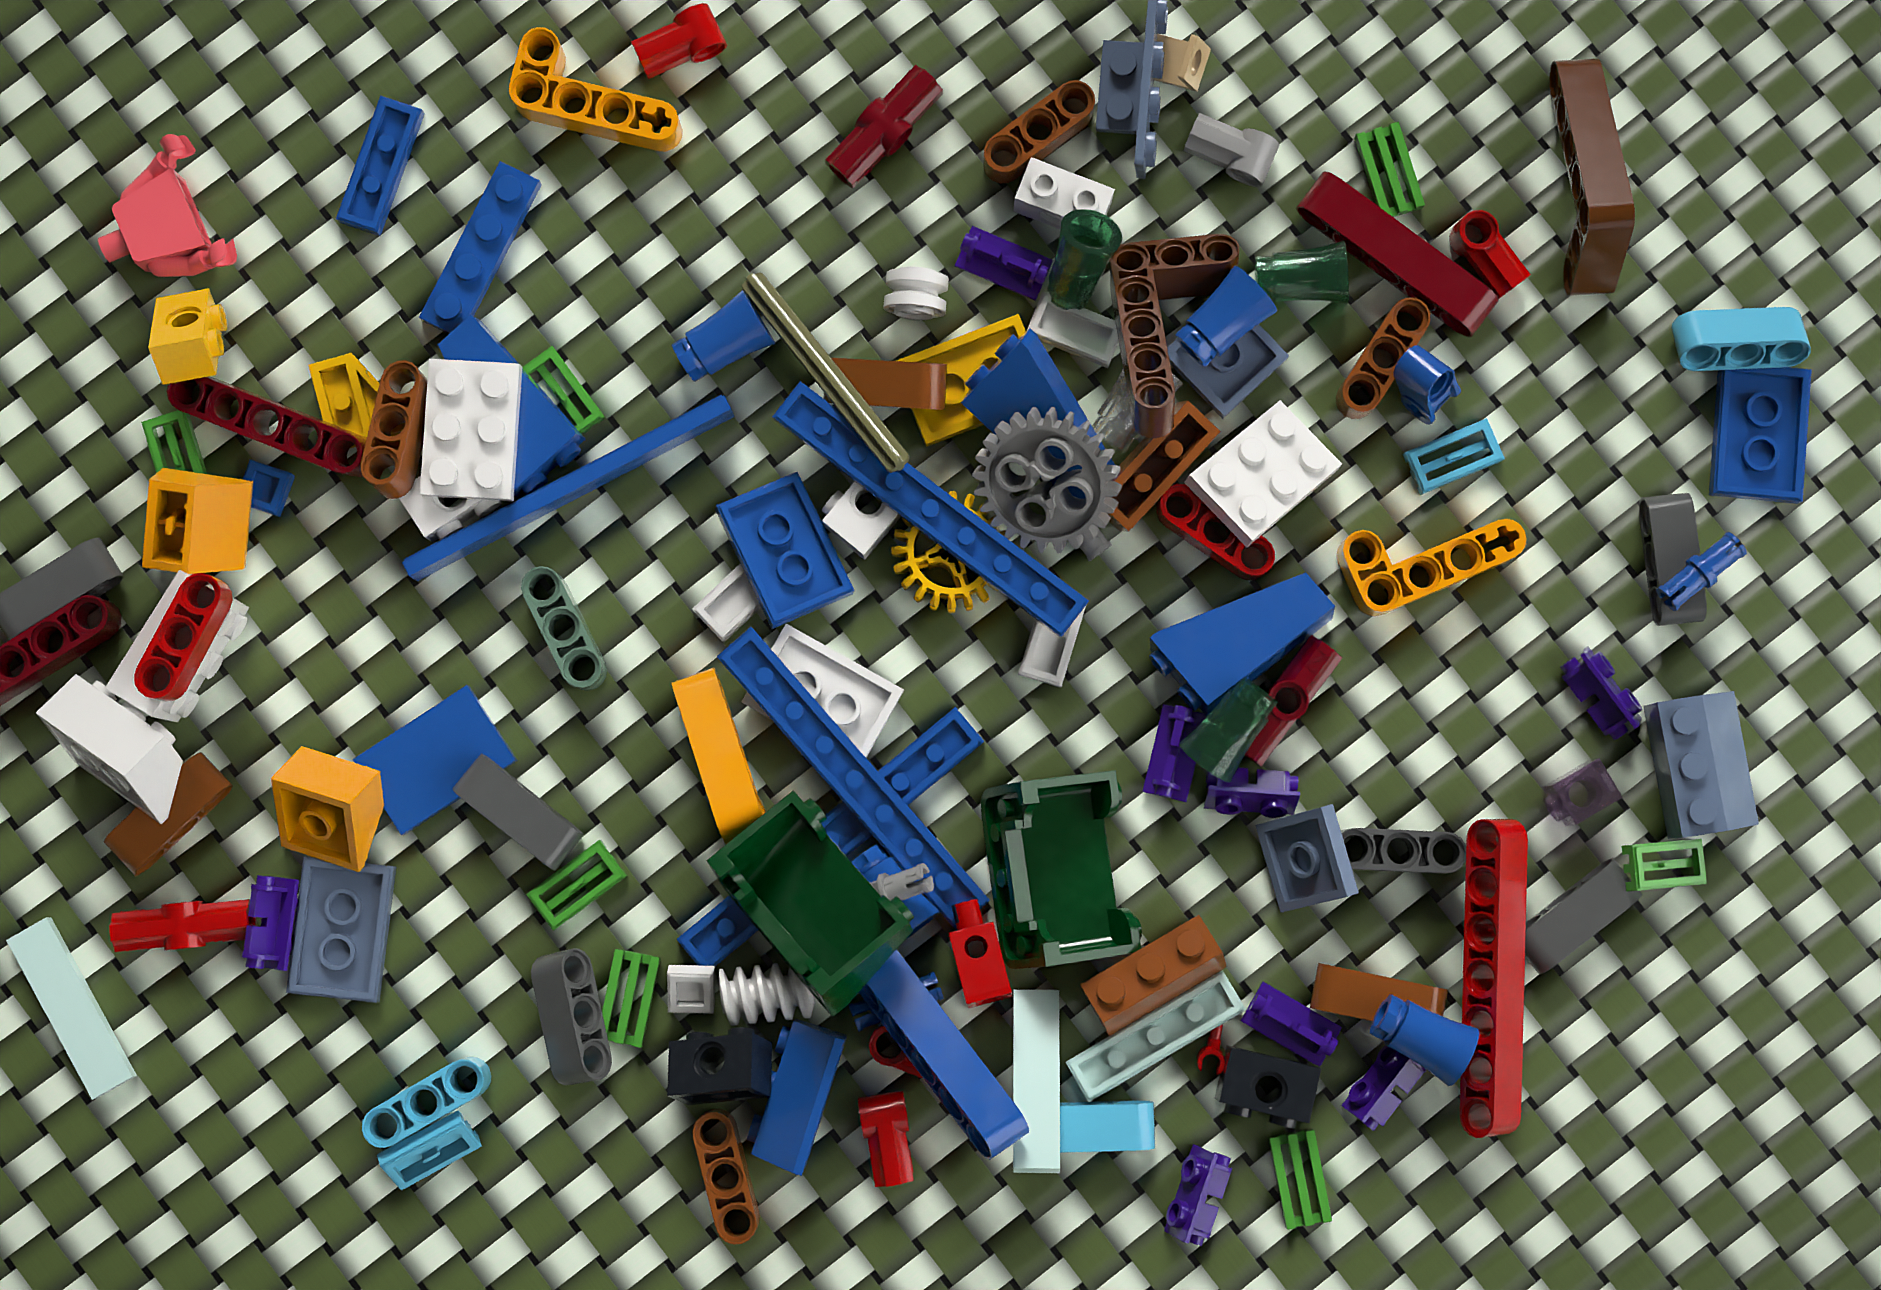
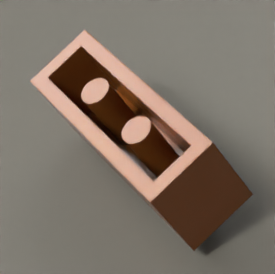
[1107,401,1221,532]
[1080,915,1227,1036]

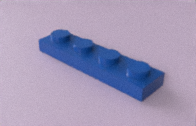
[419,161,542,334]

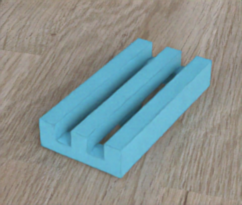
[1403,418,1505,495]
[377,1110,482,1190]

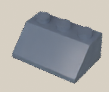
[1643,691,1759,839]

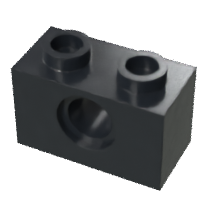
[667,1027,772,1105]
[1215,1045,1321,1129]

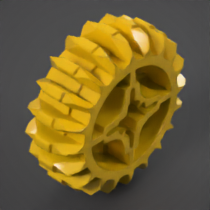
[891,491,1010,613]

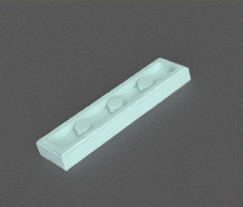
[6,917,137,1100]
[1066,970,1246,1102]
[1013,989,1060,1173]

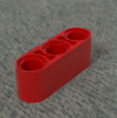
[1157,484,1275,580]
[134,573,233,702]

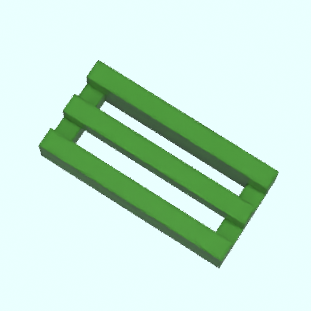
[1354,122,1425,217]
[522,346,606,434]
[141,410,207,474]
[1621,839,1707,891]
[526,840,628,931]
[602,949,661,1048]
[1268,1129,1332,1230]

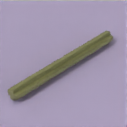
[742,272,909,473]

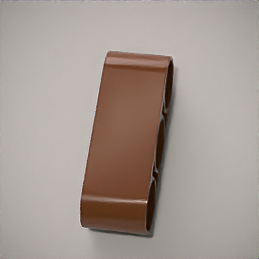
[983,80,1095,184]
[1336,298,1430,419]
[823,358,947,410]
[361,360,427,499]
[104,752,233,876]
[1310,963,1448,1021]
[693,1108,760,1245]

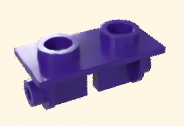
[954,226,1053,301]
[1560,646,1642,740]
[1142,704,1207,802]
[1204,766,1300,818]
[242,875,299,971]
[1240,981,1342,1067]
[1341,1045,1427,1131]
[1164,1144,1233,1246]

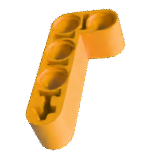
[509,27,683,152]
[1336,519,1527,616]
[672,668,766,844]

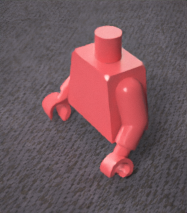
[98,134,237,277]

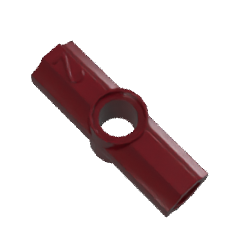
[825,65,943,189]
[1229,635,1343,767]

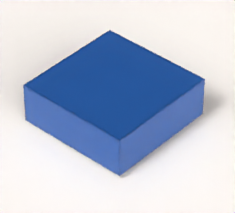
[243,459,295,517]

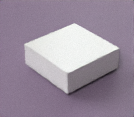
[667,965,715,1014]

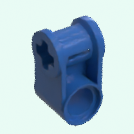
[1393,345,1461,425]

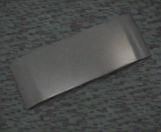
[1639,493,1707,626]
[0,538,124,641]
[452,753,584,871]
[1341,828,1466,873]
[1525,858,1643,974]
[531,948,612,1085]

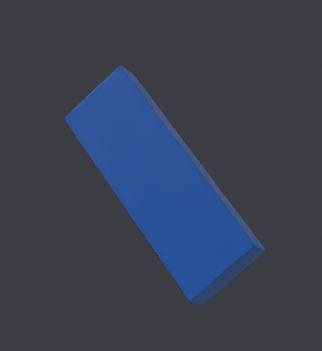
[336,96,425,236]

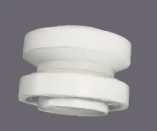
[883,266,949,320]

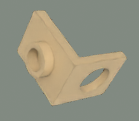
[1154,34,1211,91]

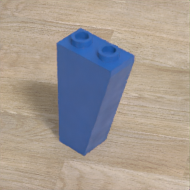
[438,314,586,498]
[961,328,1115,499]
[1149,572,1335,717]

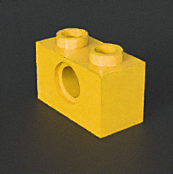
[148,288,227,385]

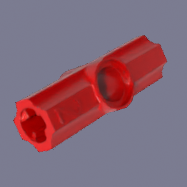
[109,899,257,952]

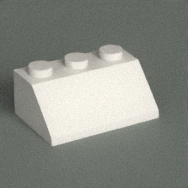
[36,674,183,824]

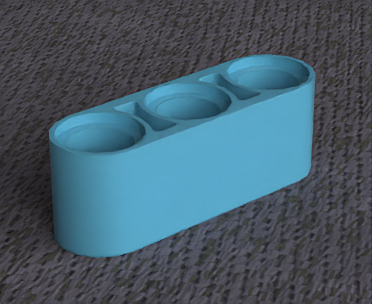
[1672,307,1811,371]
[362,1057,491,1148]
[1060,1100,1155,1153]

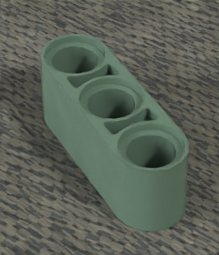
[521,566,607,691]

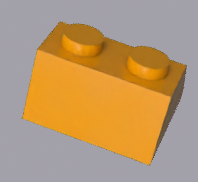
[271,746,384,872]

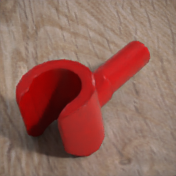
[1197,1024,1225,1075]

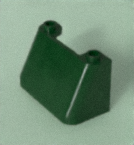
[981,770,1142,969]
[706,790,914,1017]

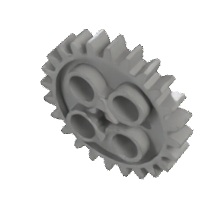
[972,407,1122,553]

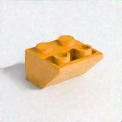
[142,468,253,574]

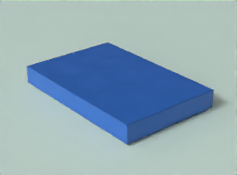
[1709,367,1812,504]
[715,472,855,629]
[353,685,518,835]

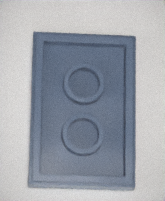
[286,857,396,1003]

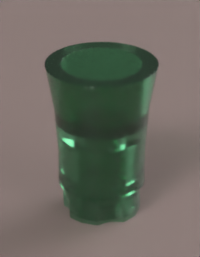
[1047,209,1122,310]
[1255,241,1349,303]
[1179,677,1277,783]

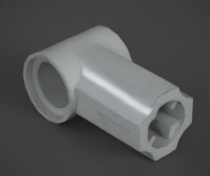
[1183,113,1280,187]

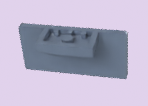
[1096,0,1168,179]

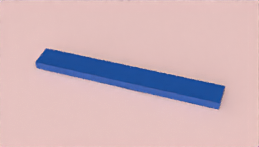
[772,381,1089,638]
[402,395,735,581]
[717,627,990,930]
[677,707,984,967]

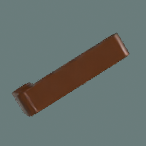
[1549,59,1635,296]
[1110,234,1240,438]

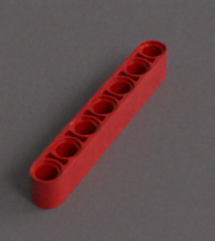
[1460,819,1528,1138]

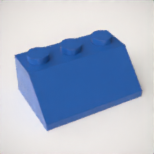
[747,1019,847,1176]

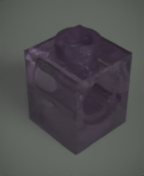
[1543,758,1623,826]

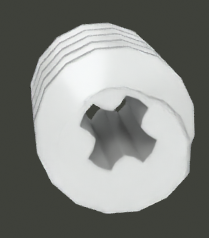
[719,963,815,1026]

